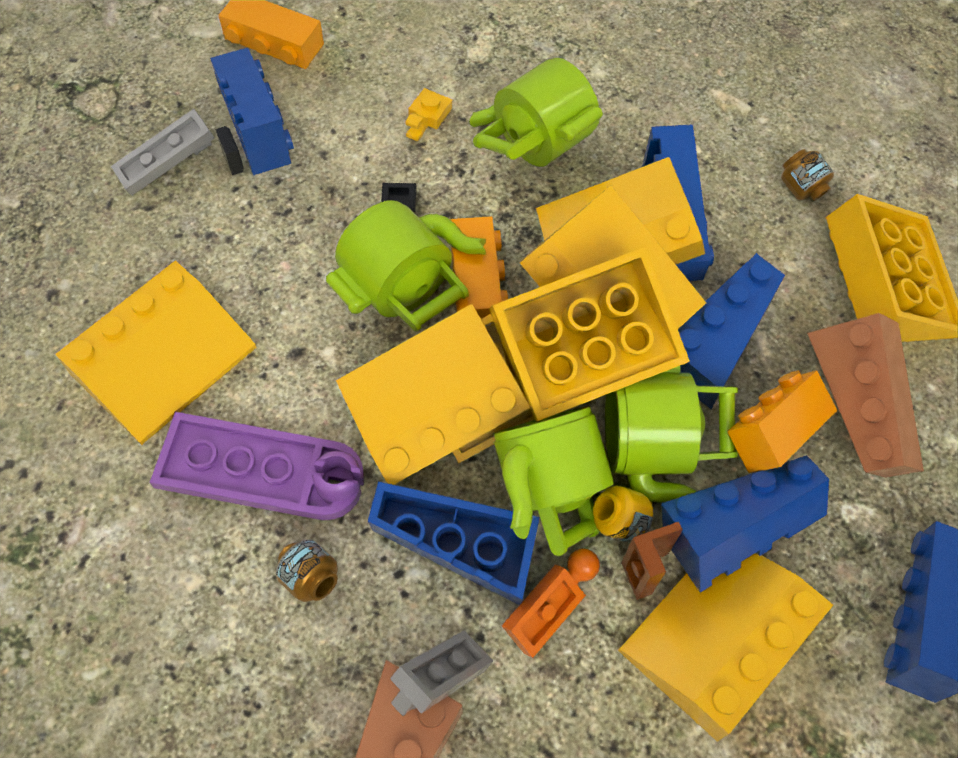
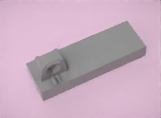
[111,109,215,196]
[390,630,493,716]

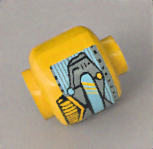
[593,485,653,543]

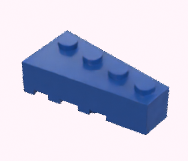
[642,124,714,281]
[678,253,785,410]
[661,455,829,593]
[368,481,540,605]
[884,521,958,703]

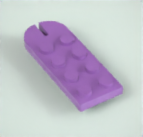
[150,412,364,520]

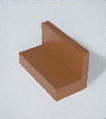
[621,522,683,600]

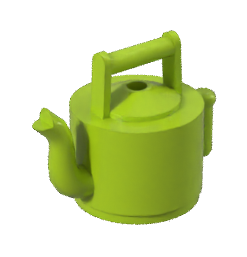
[469,58,603,167]
[326,200,486,332]
[605,366,738,503]
[493,406,614,556]

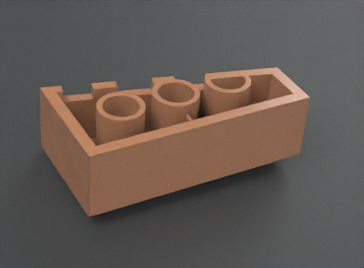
[807,313,924,478]
[355,660,463,758]

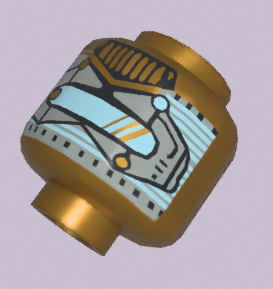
[781,149,834,201]
[276,540,338,602]

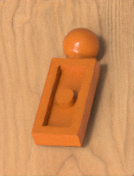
[502,548,600,658]

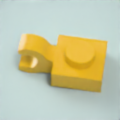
[405,88,452,141]

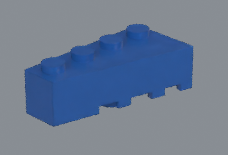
[210,47,294,175]

